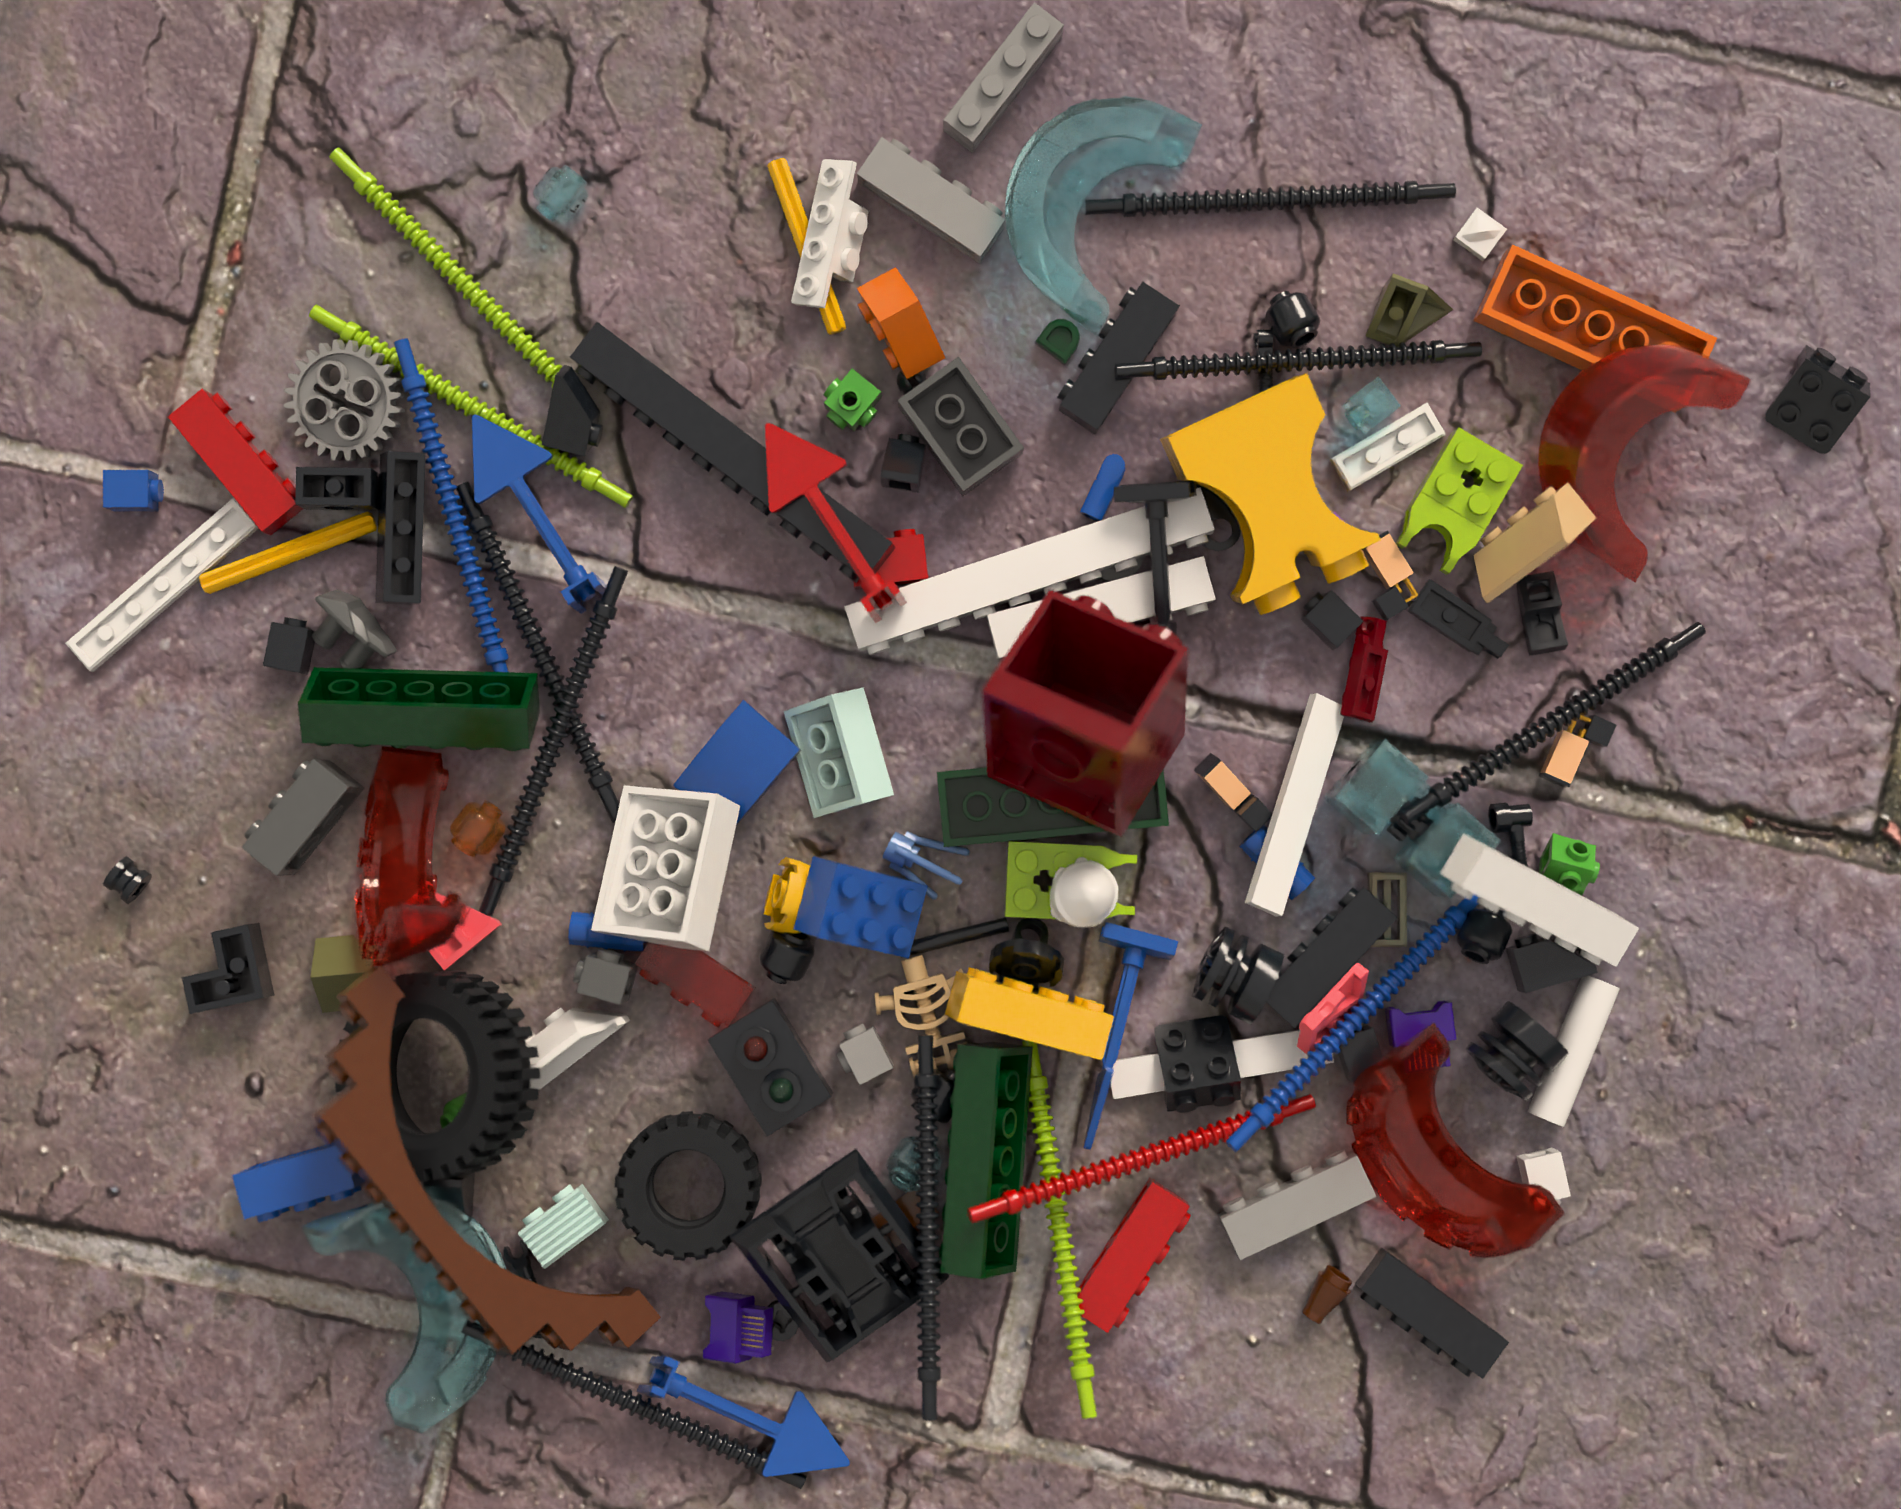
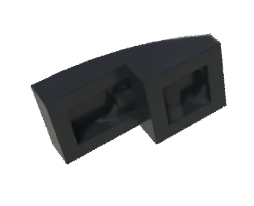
[1516,571,1568,656]

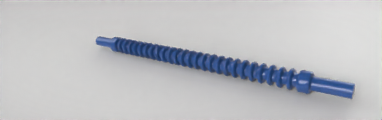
[394,338,509,672]
[1225,894,1479,1152]

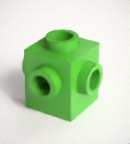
[823,368,882,431]
[1539,833,1600,895]

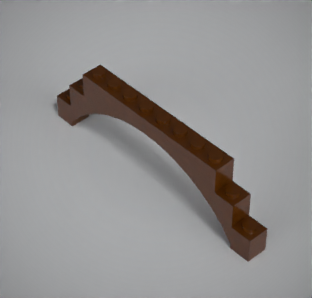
[312,965,661,1354]

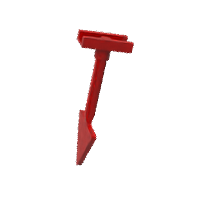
[765,423,907,623]

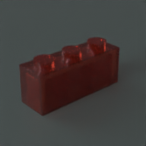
[635,942,756,1028]

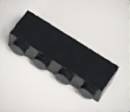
[1057,281,1180,435]
[375,451,425,605]
[1266,886,1397,1028]
[1356,1247,1509,1379]

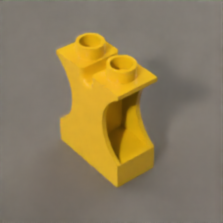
[1160,373,1381,615]

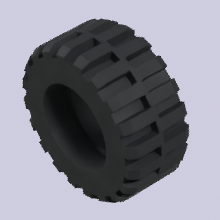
[614,1111,762,1261]

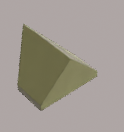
[1366,273,1453,347]
[310,935,380,1013]

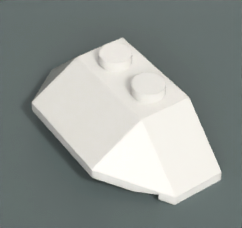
[525,1008,630,1089]

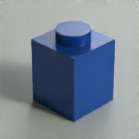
[103,470,164,512]

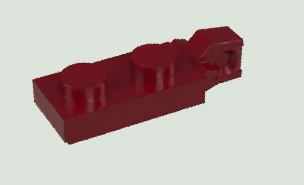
[1340,616,1388,723]

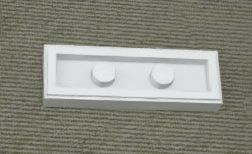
[1330,403,1446,492]

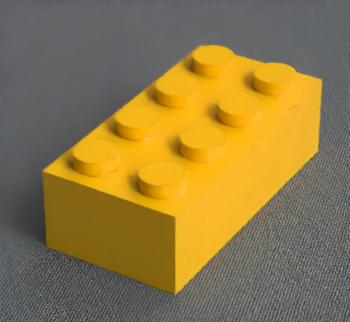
[945,967,1114,1060]

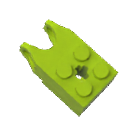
[1396,427,1523,575]
[1004,841,1137,919]

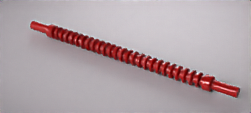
[967,1094,1316,1223]

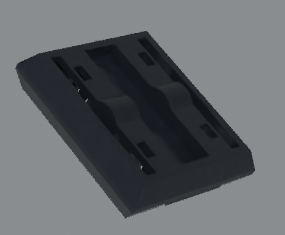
[730,1149,950,1363]

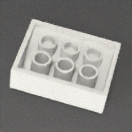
[591,785,740,952]

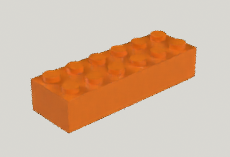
[1473,244,1717,413]

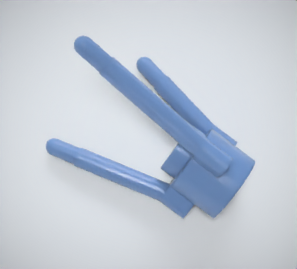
[882,831,970,900]

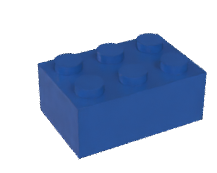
[794,856,928,958]
[232,1143,364,1222]

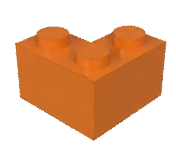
[857,267,946,379]

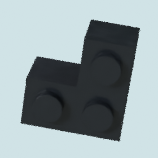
[182,923,274,1014]

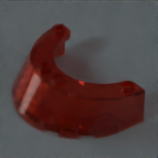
[1538,344,1751,583]
[355,746,466,968]
[1346,1023,1565,1258]

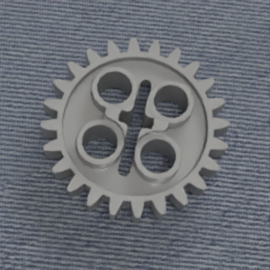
[284,339,405,461]

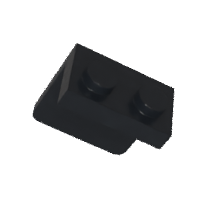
[1765,345,1871,454]
[1154,1015,1241,1113]

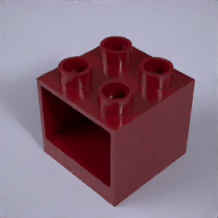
[982,589,1188,837]

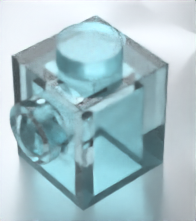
[1342,376,1401,435]

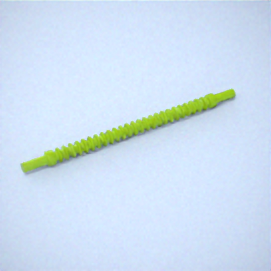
[329,148,562,388]
[309,304,633,508]
[1022,1040,1097,1419]

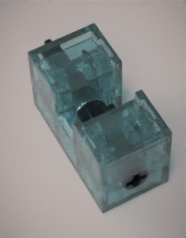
[1323,739,1501,898]

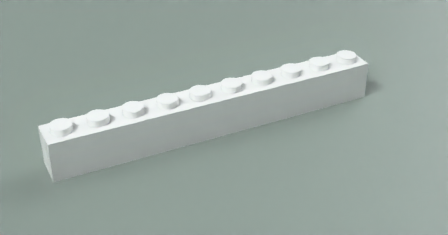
[844,487,1215,655]

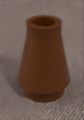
[1302,1265,1353,1324]

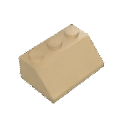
[1473,483,1596,604]

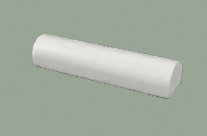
[1527,976,1620,1127]

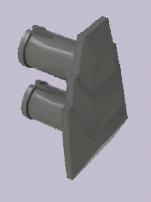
[312,589,397,668]

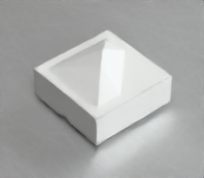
[1453,208,1507,261]

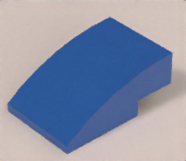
[673,700,801,826]

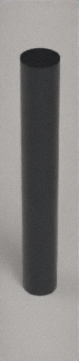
[901,917,1009,958]

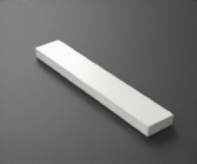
[65,497,259,672]
[1245,693,1344,916]
[1110,1029,1334,1099]

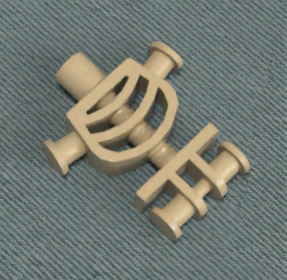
[875,955,967,1077]

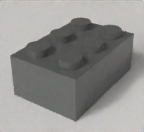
[897,357,1024,497]
[241,758,364,876]

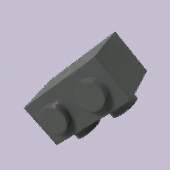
[573,948,639,1005]

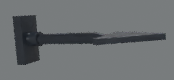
[1114,480,1196,635]

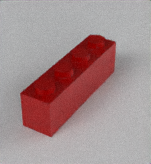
[168,388,303,535]
[1077,1177,1191,1333]

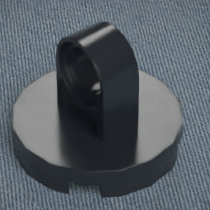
[989,918,1064,990]

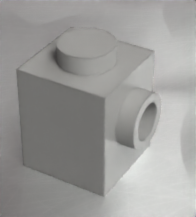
[837,1023,894,1085]

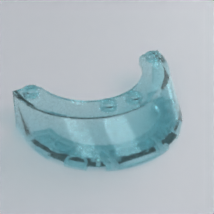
[1005,96,1202,336]
[302,1197,506,1433]

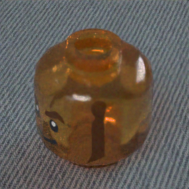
[450,800,506,857]

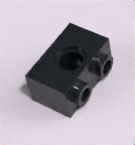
[295,467,379,511]

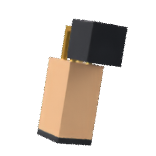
[1362,530,1418,621]
[1539,714,1617,788]
[1194,753,1272,832]

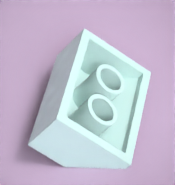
[783,687,894,818]

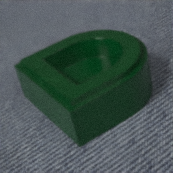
[1035,319,1080,365]

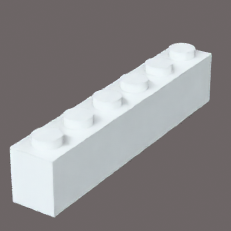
[987,556,1215,660]
[1440,833,1639,967]

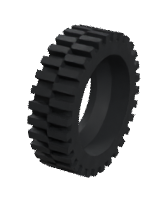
[335,971,540,1181]

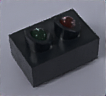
[708,998,833,1137]

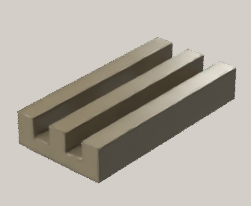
[1368,872,1407,947]

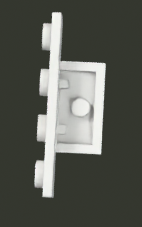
[791,159,869,308]

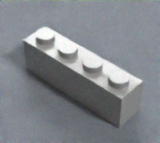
[943,2,1064,153]
[857,137,1005,264]
[1218,1149,1377,1260]

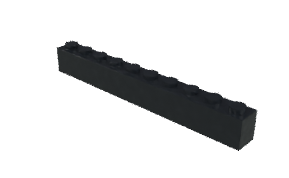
[570,322,895,583]

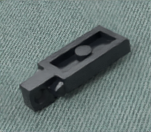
[1407,579,1509,659]

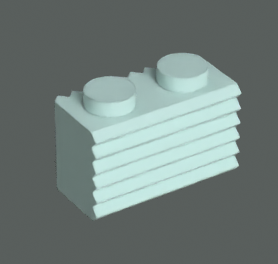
[518,1184,609,1269]

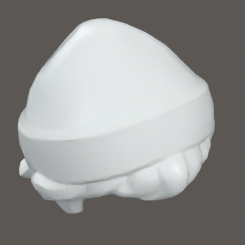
[1050,857,1118,928]

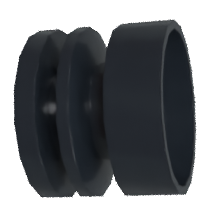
[1192,927,1284,1025]
[1466,1001,1569,1102]

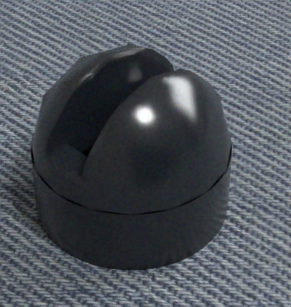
[897,371,926,395]

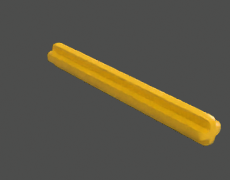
[768,158,846,335]
[199,511,377,594]

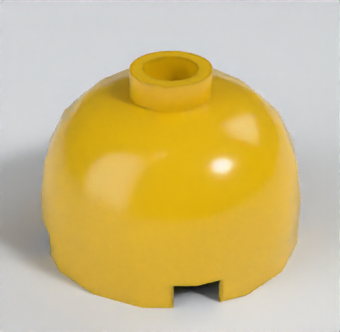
[764,857,810,934]

